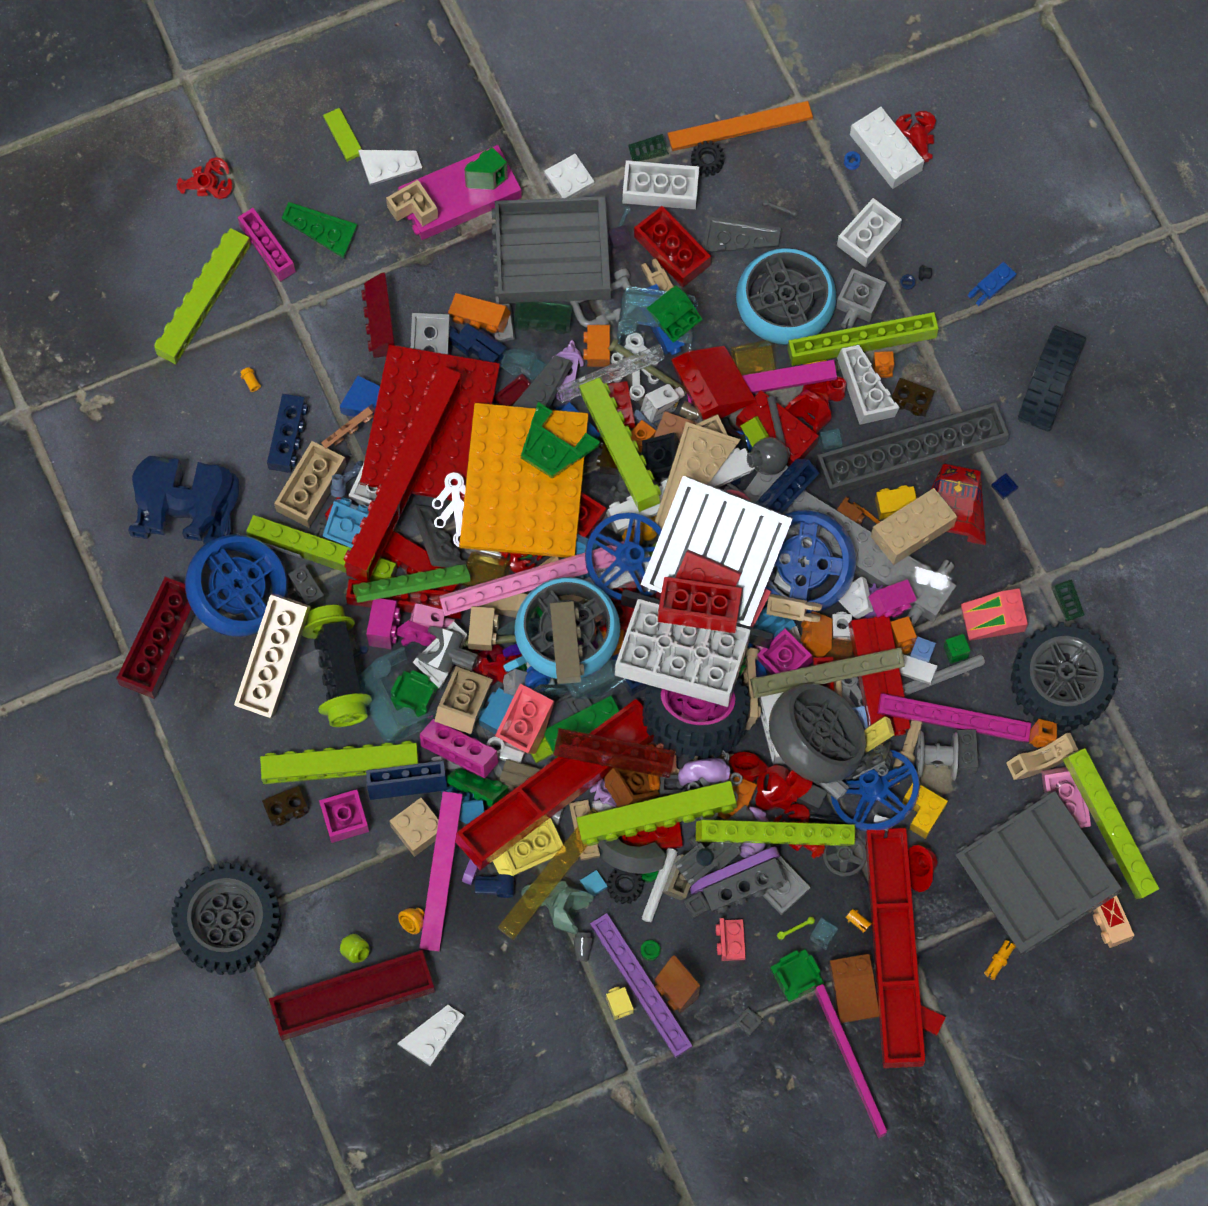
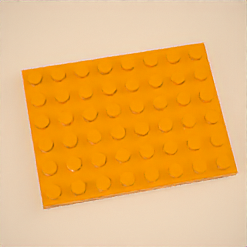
[459,403,588,558]

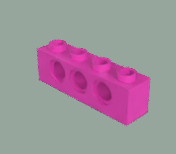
[238,208,295,282]
[420,719,498,778]

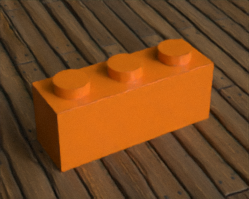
[448,293,511,333]

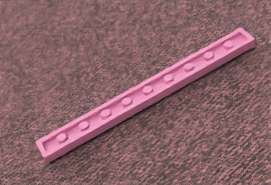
[439,541,624,616]

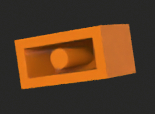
[584,325,610,367]
[801,611,833,658]
[890,616,917,655]

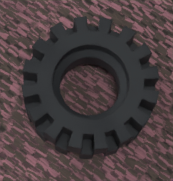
[691,141,724,177]
[607,868,643,904]

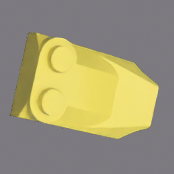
[493,818,567,876]

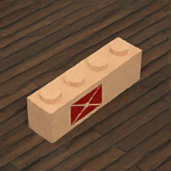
[1093,896,1134,948]

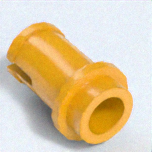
[240,367,261,392]
[845,909,871,933]

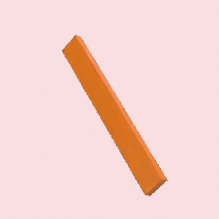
[667,101,813,151]

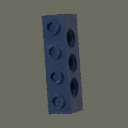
[267,394,308,473]
[756,459,819,513]

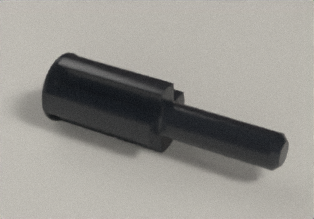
[809,814,846,824]

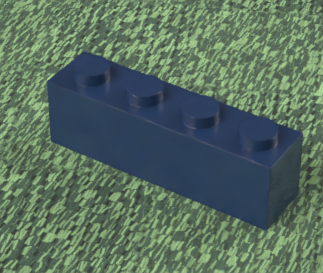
[366,761,448,800]

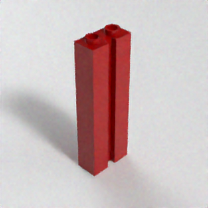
[848,615,911,736]

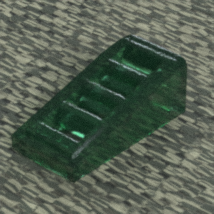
[628,134,669,162]
[1051,579,1085,622]

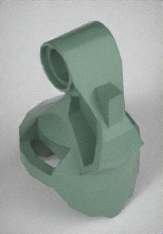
[521,881,594,934]

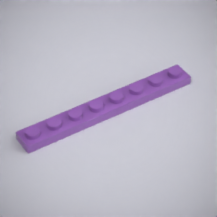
[590,913,692,1058]

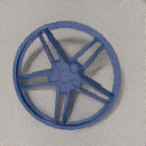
[585,513,662,601]
[831,749,920,831]

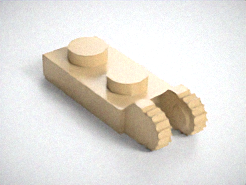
[641,258,673,295]
[766,594,822,622]

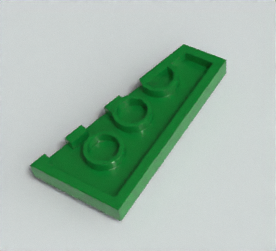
[282,202,358,259]
[544,696,619,758]

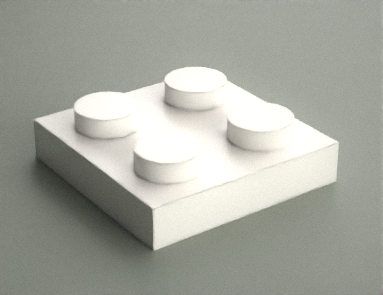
[544,154,594,198]

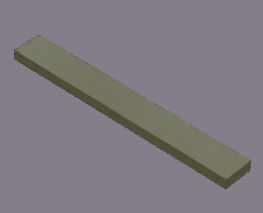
[750,648,905,698]

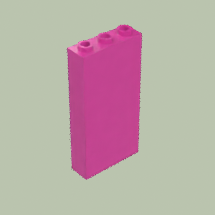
[398,145,522,240]

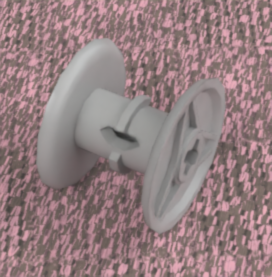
[916,730,958,781]

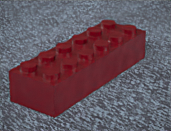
[117,577,195,699]

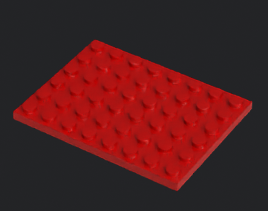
[360,345,500,502]

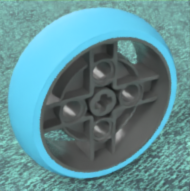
[736,248,836,345]
[515,577,620,679]

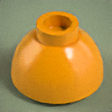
[398,908,425,934]

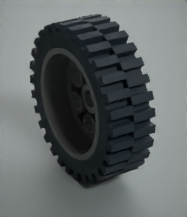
[171,863,282,975]

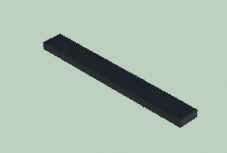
[621,590,773,649]

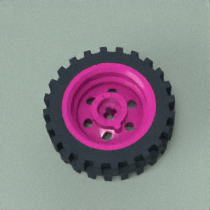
[642,676,750,759]

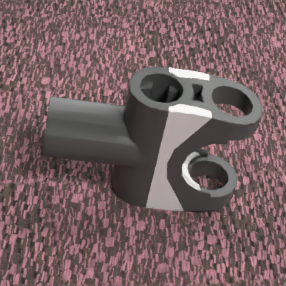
[416,626,479,674]

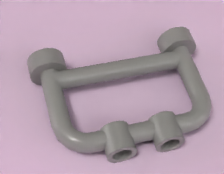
[566,269,637,327]

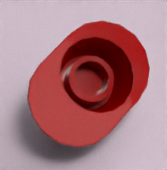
[729,752,768,782]
[908,845,937,892]

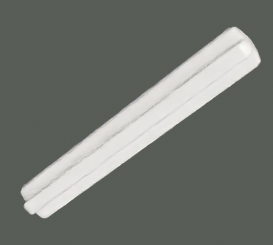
[642,848,677,922]

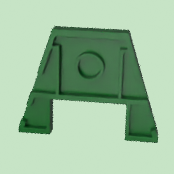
[521,402,600,478]

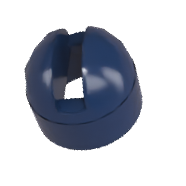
[900,274,915,290]

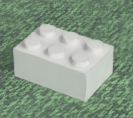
[837,198,902,267]

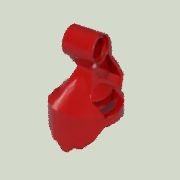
[785,376,846,433]
[755,765,813,810]

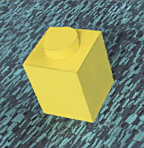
[606,987,634,1020]

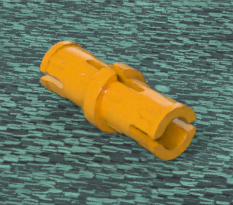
[984,940,1016,980]

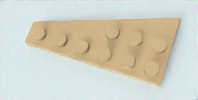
[652,422,741,532]

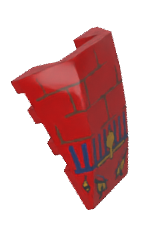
[931,464,986,545]

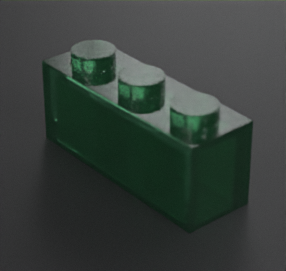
[514,302,572,334]

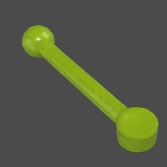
[777,917,815,940]

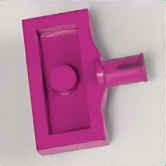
[397,620,436,646]

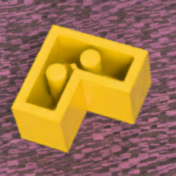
[902,783,948,839]

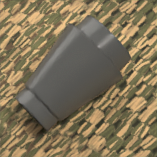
[573,933,593,961]

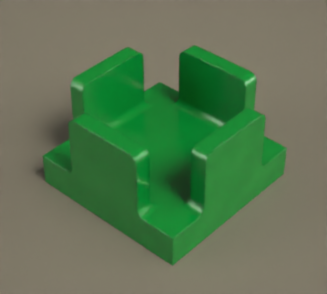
[388,670,439,721]
[770,949,824,1003]

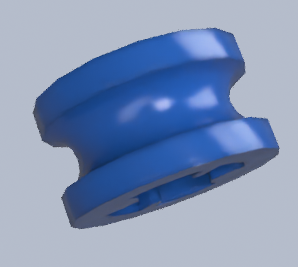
[844,151,861,170]

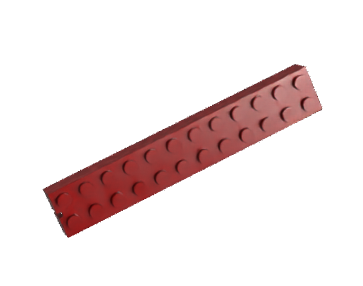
[344,365,461,583]
[455,699,654,870]
[865,828,925,1068]

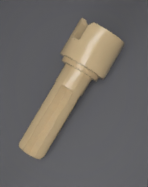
[893,720,922,773]

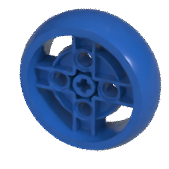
[766,510,856,614]
[185,534,288,637]

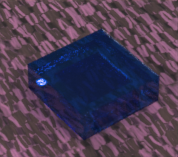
[991,473,1018,500]

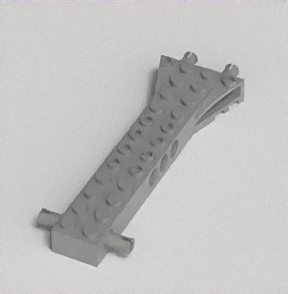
[723,465,956,627]

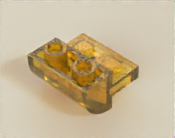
[462,551,510,587]

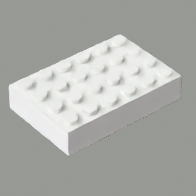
[615,599,751,707]

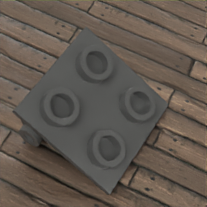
[852,742,893,779]

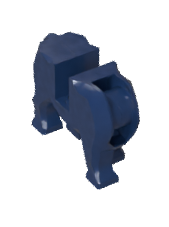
[128,456,240,545]

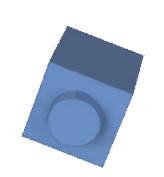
[910,637,936,663]

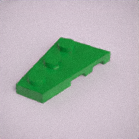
[447,769,509,807]

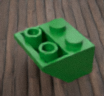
[464,147,508,190]
[647,285,703,343]

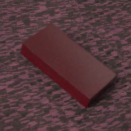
[494,374,531,406]

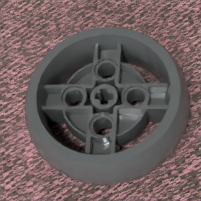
[769,684,866,784]

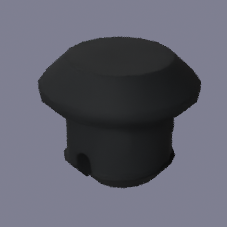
[918,264,932,281]

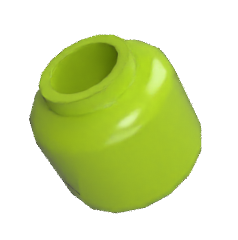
[340,934,369,963]

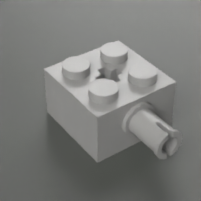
[836,268,886,329]

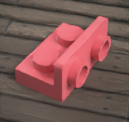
[716,918,745,961]

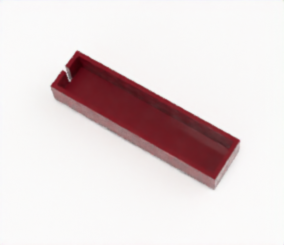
[268,950,435,1041]

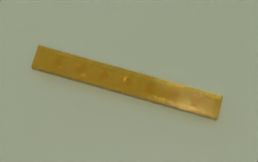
[498,808,598,940]

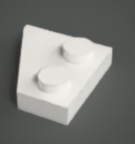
[839,577,873,619]

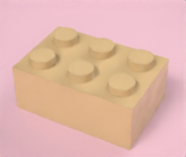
[435,666,492,734]

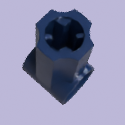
[475,874,514,898]

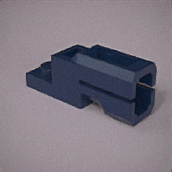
[449,323,507,363]

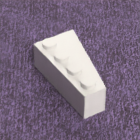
[837,345,899,425]

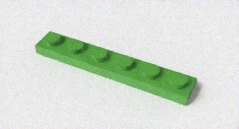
[353,564,470,603]

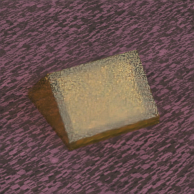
[731,340,775,376]

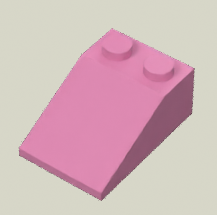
[1041,767,1091,828]

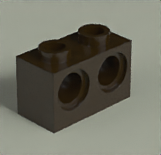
[892,378,935,417]
[262,786,309,826]

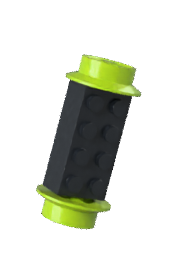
[302,605,372,727]

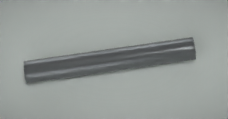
[767,396,786,446]

